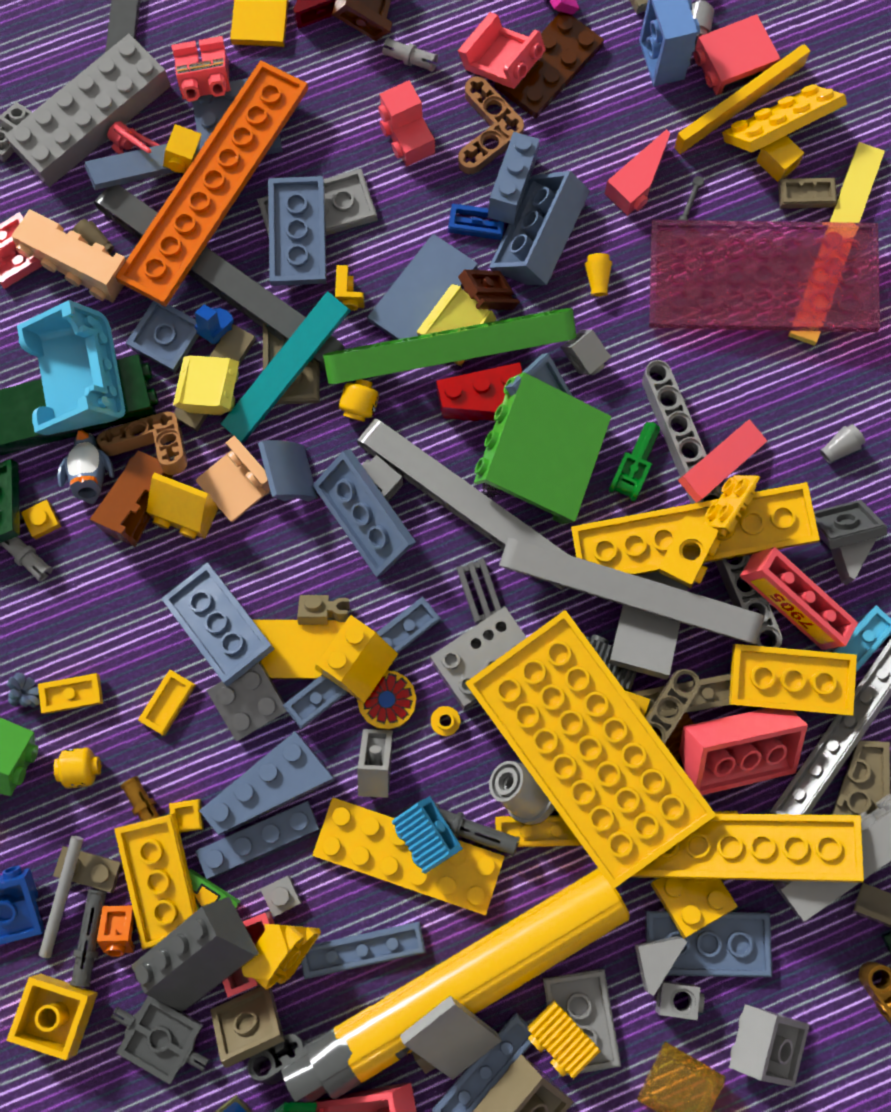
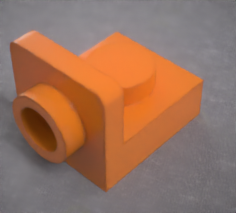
[97,905,135,957]

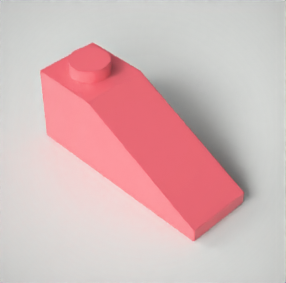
[605,129,670,216]

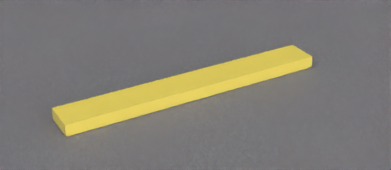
[788,142,885,346]

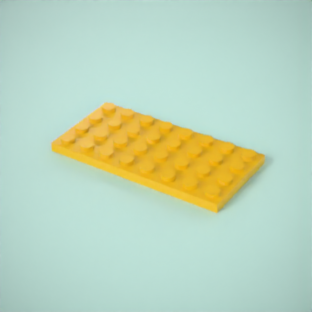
[465,610,717,889]

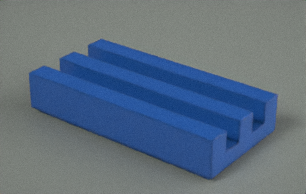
[448,203,505,240]

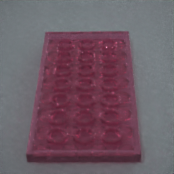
[649,220,880,332]

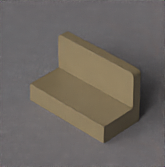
[852,883,891,928]

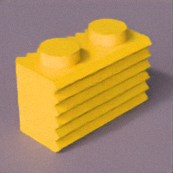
[527,1000,600,1079]

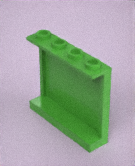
[474,372,611,524]

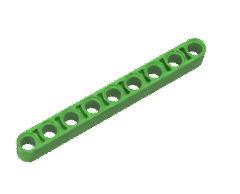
[323,308,577,384]

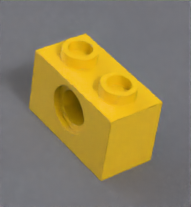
[658,515,721,588]

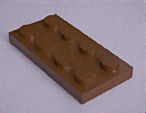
[495,12,604,119]

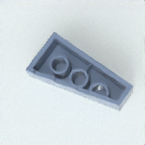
[199,731,336,835]

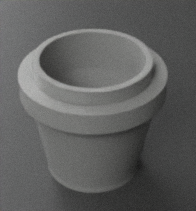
[489,761,555,825]

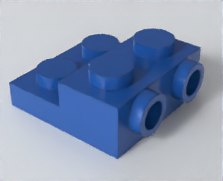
[0,865,45,945]

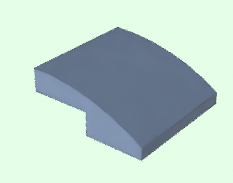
[258,440,318,502]

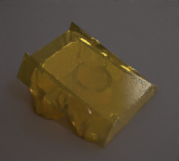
[637,1042,725,1112]

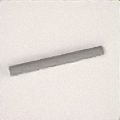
[39,836,83,958]

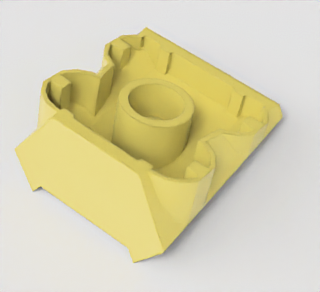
[416,284,496,366]
[173,355,239,415]

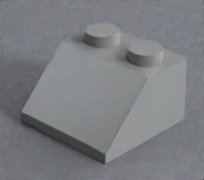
[729,1004,810,1087]

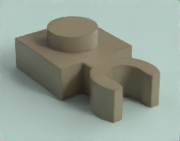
[297,595,350,625]

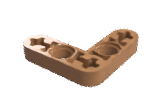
[458,76,524,174]
[96,411,188,475]

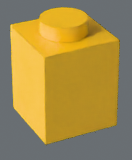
[163,124,202,174]
[756,135,805,182]

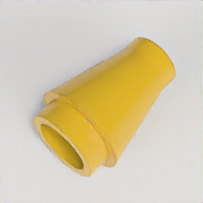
[585,253,612,297]

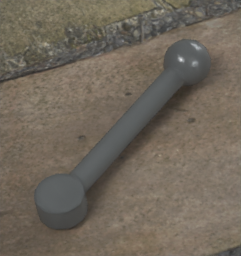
[678,176,704,226]

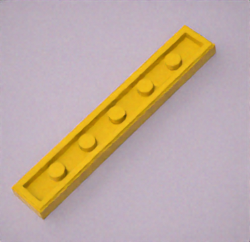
[674,44,811,155]

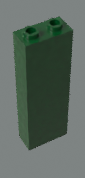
[0,354,159,456]

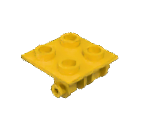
[704,475,760,537]

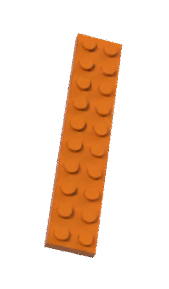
[115,60,308,307]

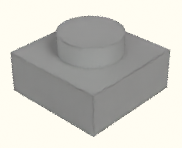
[260,875,302,917]

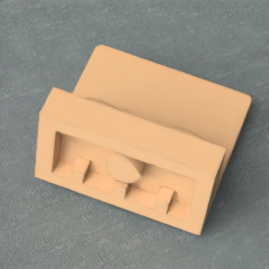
[196,435,270,522]

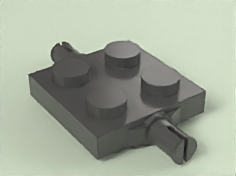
[111,996,210,1085]

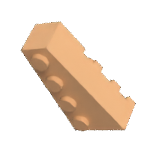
[11,209,126,303]

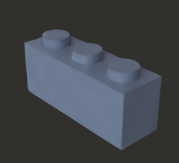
[488,132,540,225]

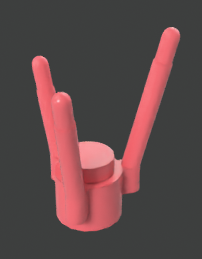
[107,121,159,154]

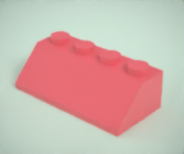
[679,708,808,795]

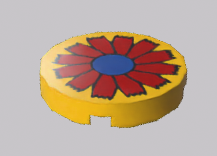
[357,670,417,730]

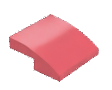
[0,212,42,289]

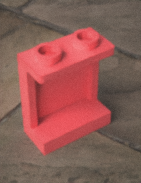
[458,12,546,89]
[693,14,781,95]

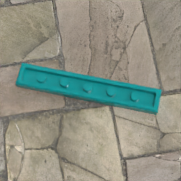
[221,291,351,443]

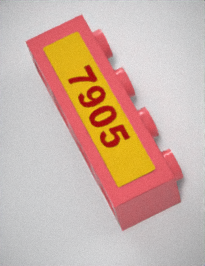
[740,547,858,650]

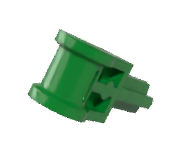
[608,422,660,503]

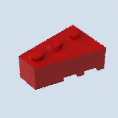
[436,362,522,421]

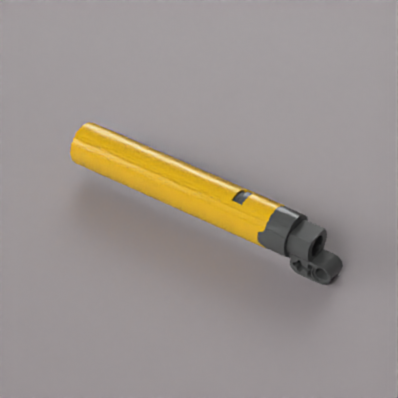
[247,868,630,1103]

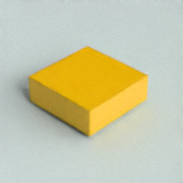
[169,799,204,833]

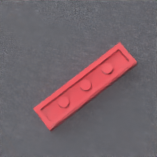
[678,419,767,503]

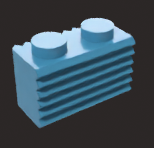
[392,796,463,874]

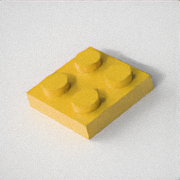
[651,878,738,939]

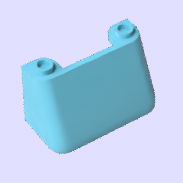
[17,300,125,435]

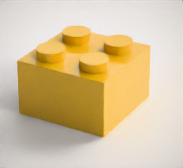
[6,974,98,1060]

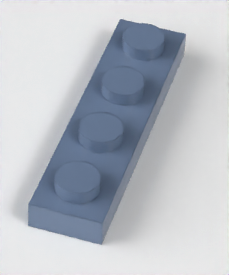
[195,801,320,879]

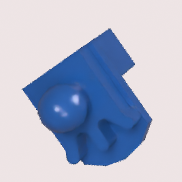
[195,304,234,344]

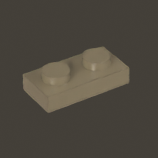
[53,846,122,893]

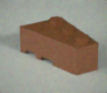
[90,450,173,547]

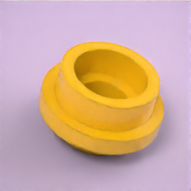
[431,706,460,736]

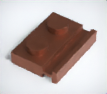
[458,269,520,310]

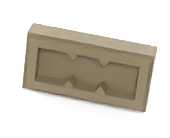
[778,178,837,209]

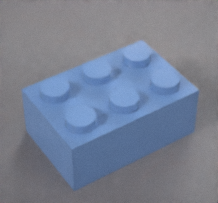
[639,0,700,87]

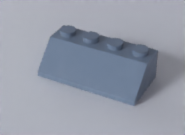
[489,171,590,285]

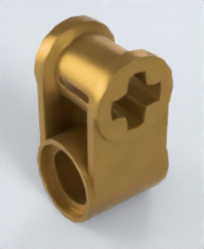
[858,961,891,1024]

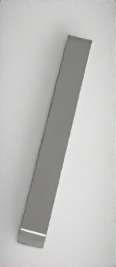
[357,419,569,590]
[499,537,765,645]

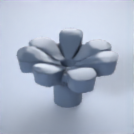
[7,673,40,708]

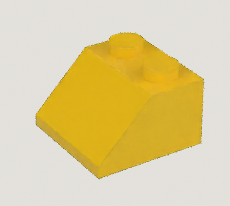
[146,473,219,540]
[315,615,398,703]

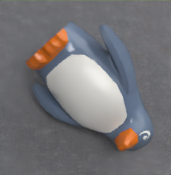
[57,430,115,504]

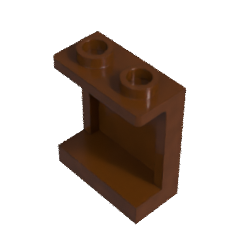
[332,0,392,41]

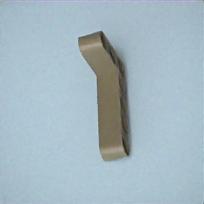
[645,669,700,744]

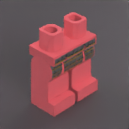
[172,36,231,102]

